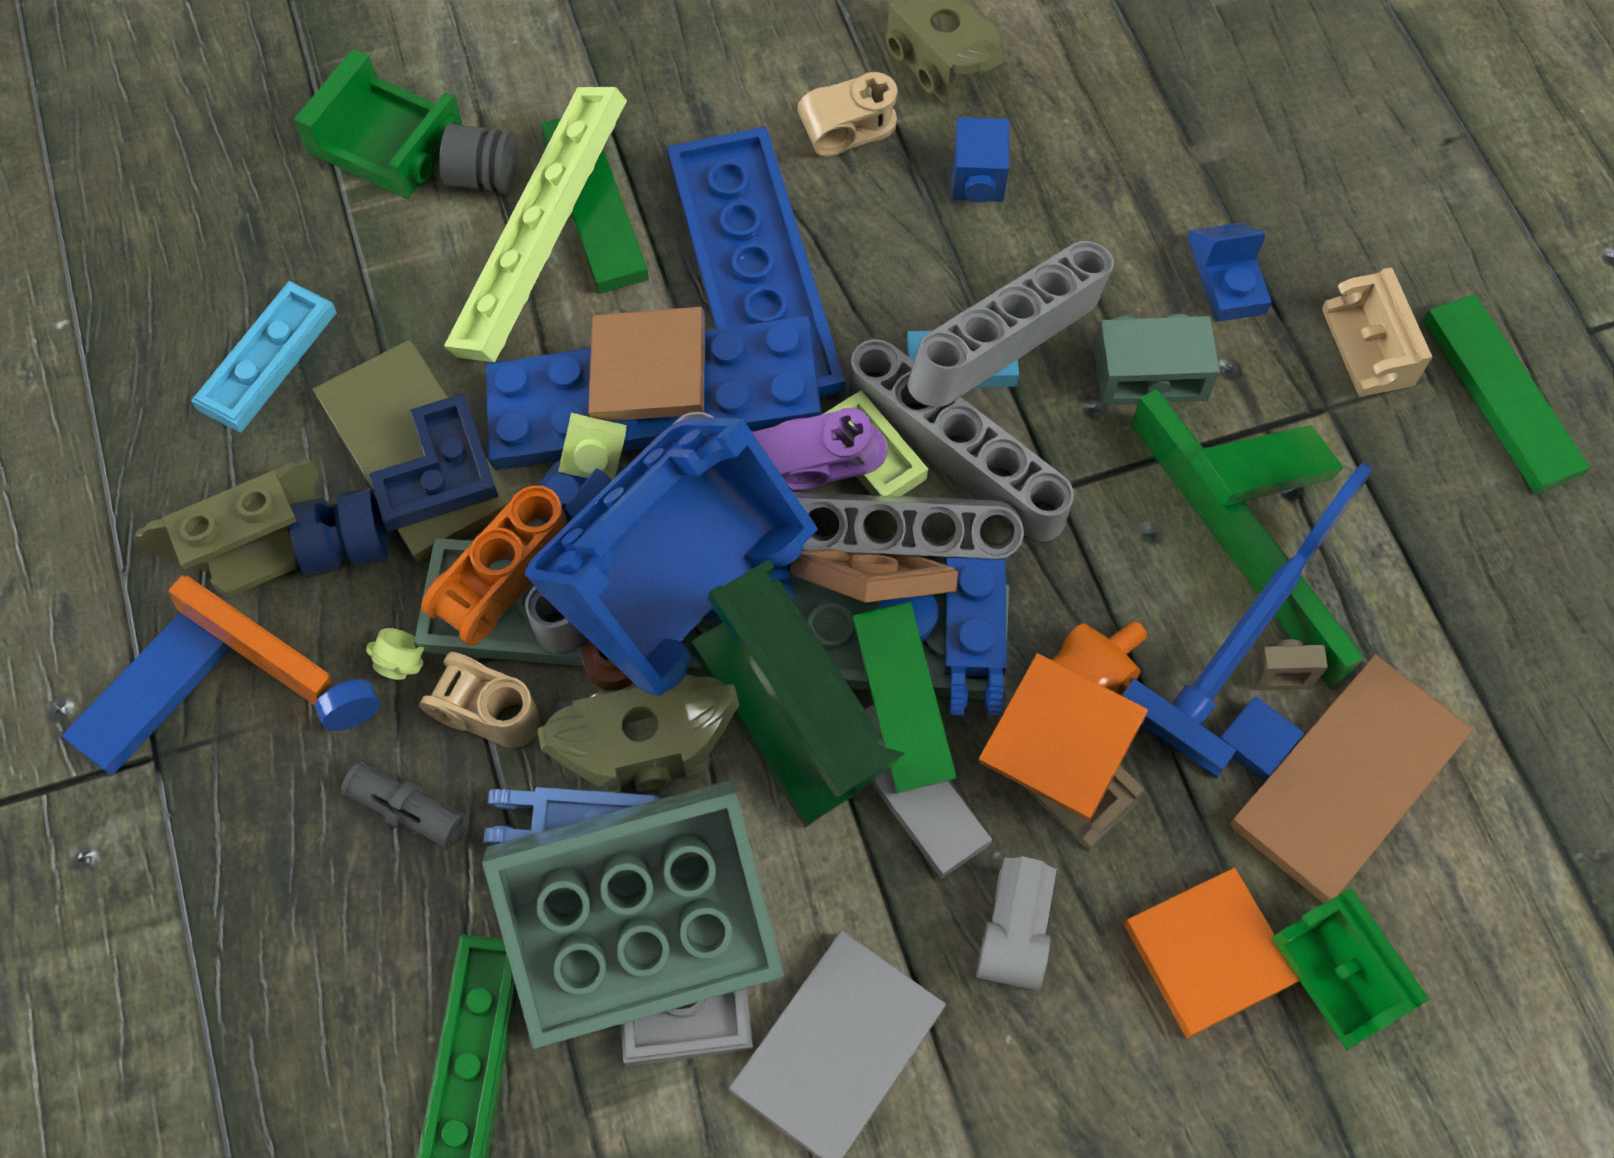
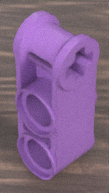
[751,408,888,491]

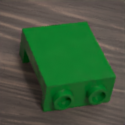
[294,49,463,199]

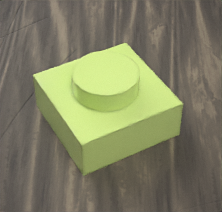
[558,413,627,480]

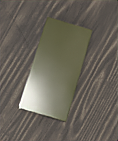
[313,339,512,564]

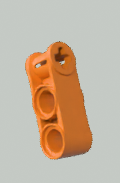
[421,485,567,646]

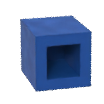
[952,117,1009,203]

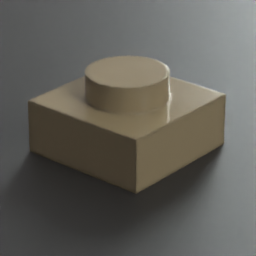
[1250,639,1328,691]

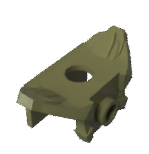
[886,0,1004,106]
[134,459,319,599]
[537,674,739,793]

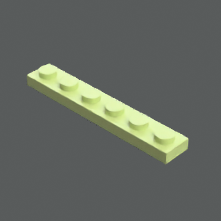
[444,87,627,363]

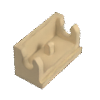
[1322,268,1432,397]

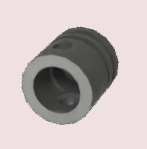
[439,123,517,194]

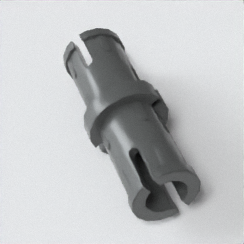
[341,761,467,850]

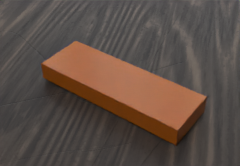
[168,575,332,706]

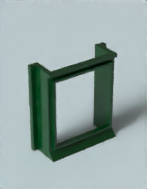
[689,559,905,828]

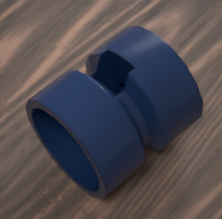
[289,488,388,577]

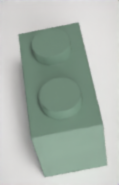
[1093,314,1220,405]

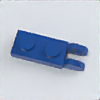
[944,557,1007,717]

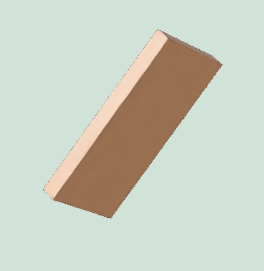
[1229,654,1474,904]

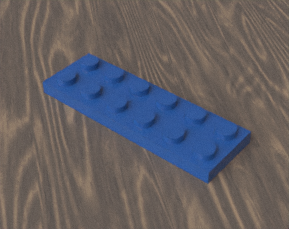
[667,127,846,398]
[486,316,821,470]

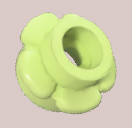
[366,628,424,680]

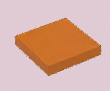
[979,653,1148,822]
[1124,867,1300,1039]

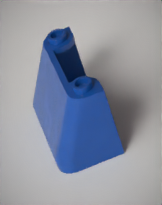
[525,417,818,696]

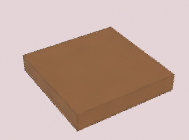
[588,307,705,421]
[790,549,958,602]

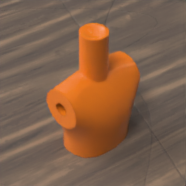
[1050,621,1147,695]

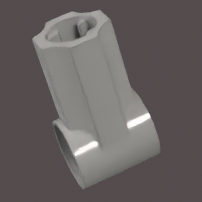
[976,856,1057,992]

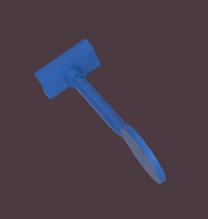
[1122,461,1373,779]

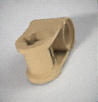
[797,72,898,157]
[419,652,542,749]

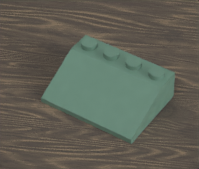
[482,780,784,1049]

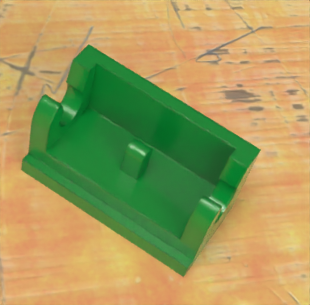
[1271,888,1430,1050]

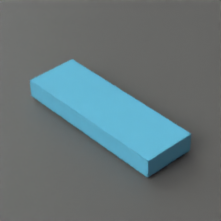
[191,281,337,433]

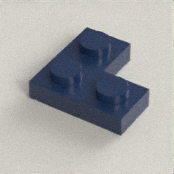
[369,393,499,532]

